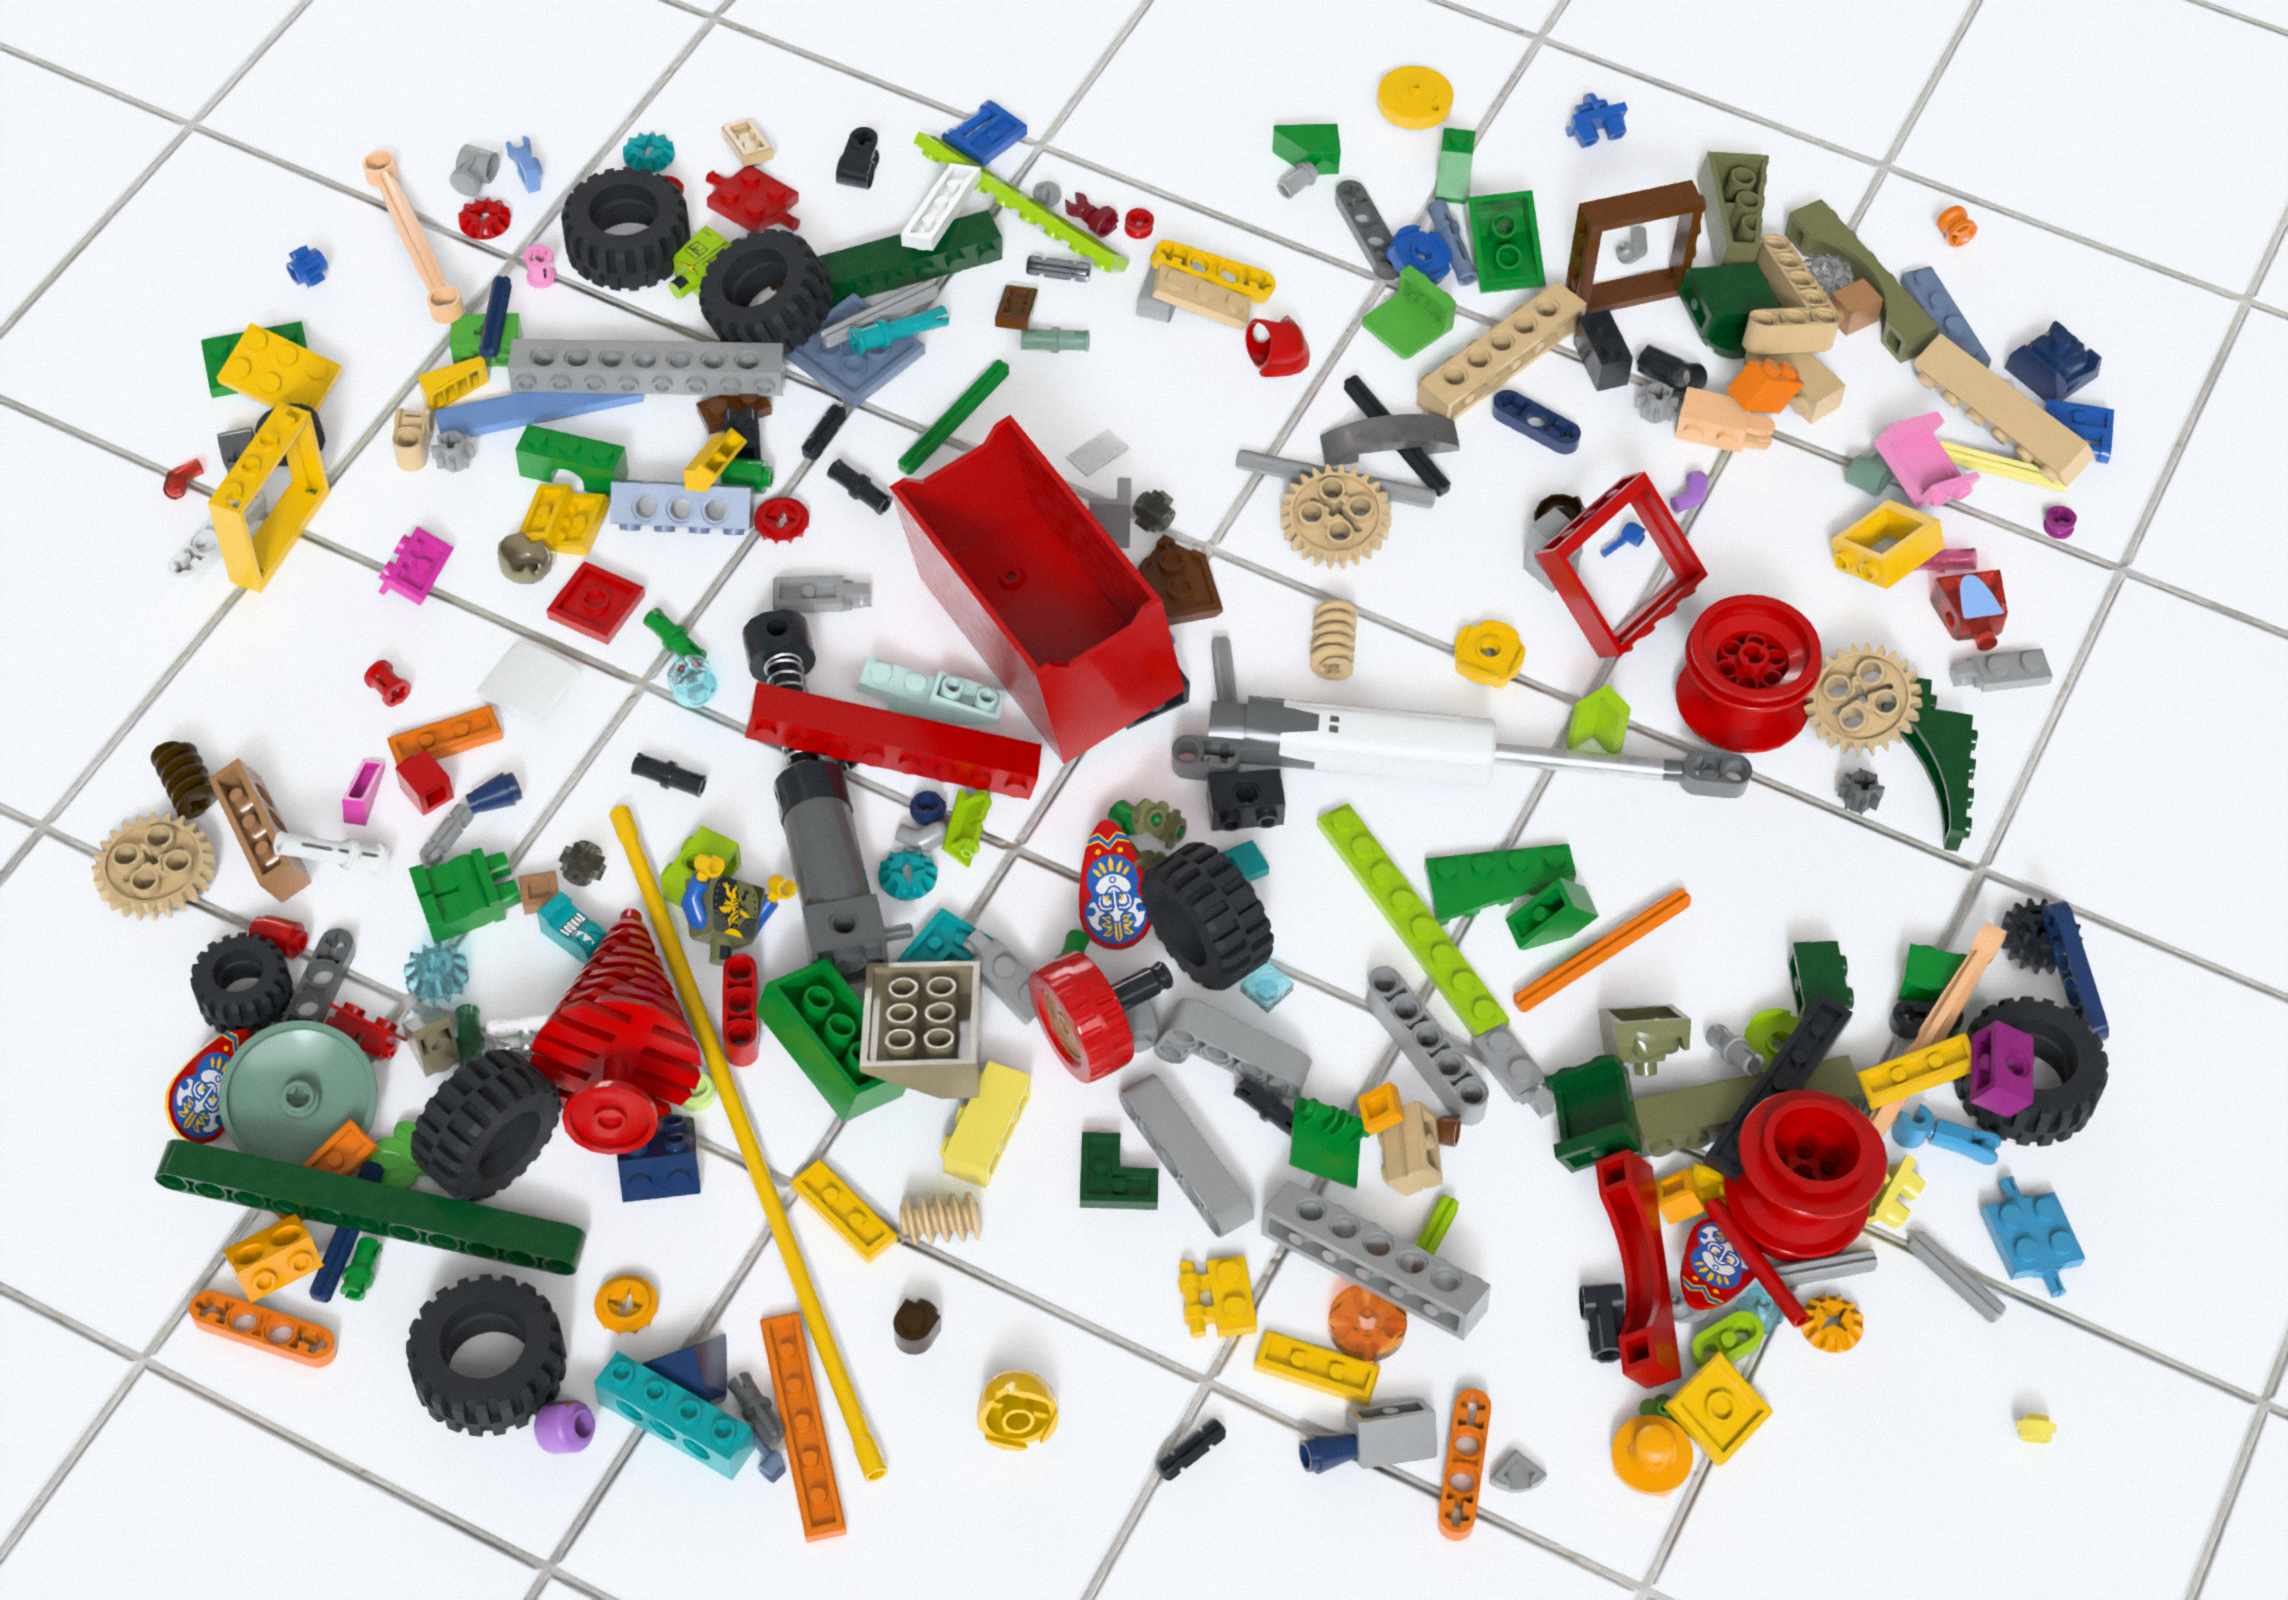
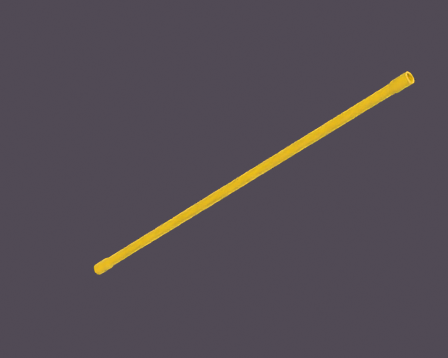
[609,805,888,1482]

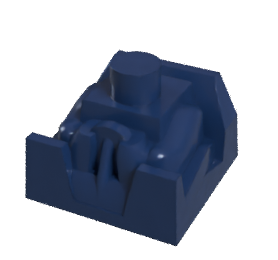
[2004,320,2102,402]

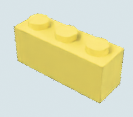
[939,1061,1031,1188]

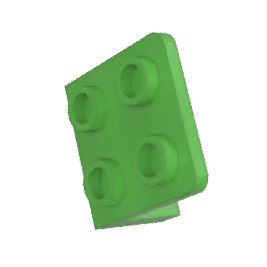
[1362,265,1456,360]

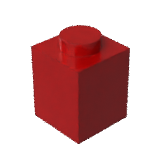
[395,749,454,816]

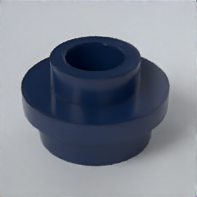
[910,790,946,826]

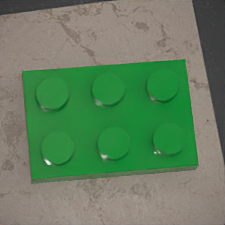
[201,321,308,398]

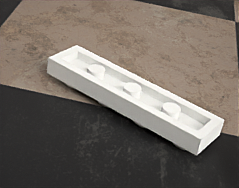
[901,163,982,251]

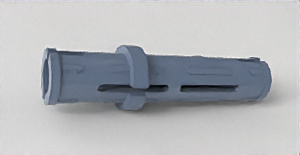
[1427,199,1478,286]

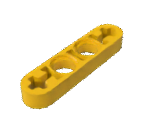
[1150,240,1276,304]

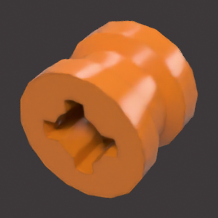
[1936,205,1978,247]

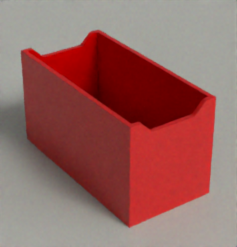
[889,414,1185,764]

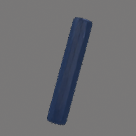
[479,275,512,359]

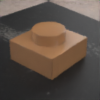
[518,870,559,915]

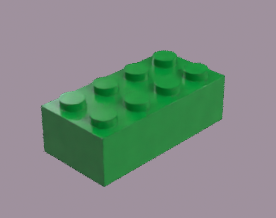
[755,958,906,1123]

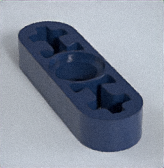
[1492,390,1581,455]

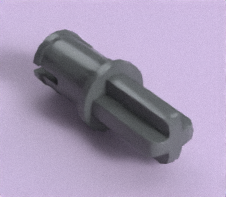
[728,1372,786,1446]

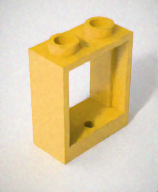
[1831,499,1944,590]

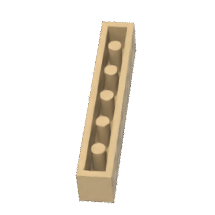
[1913,333,2095,487]

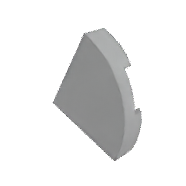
[1489,1450,1548,1493]

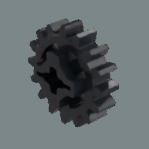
[2000,898,2083,975]

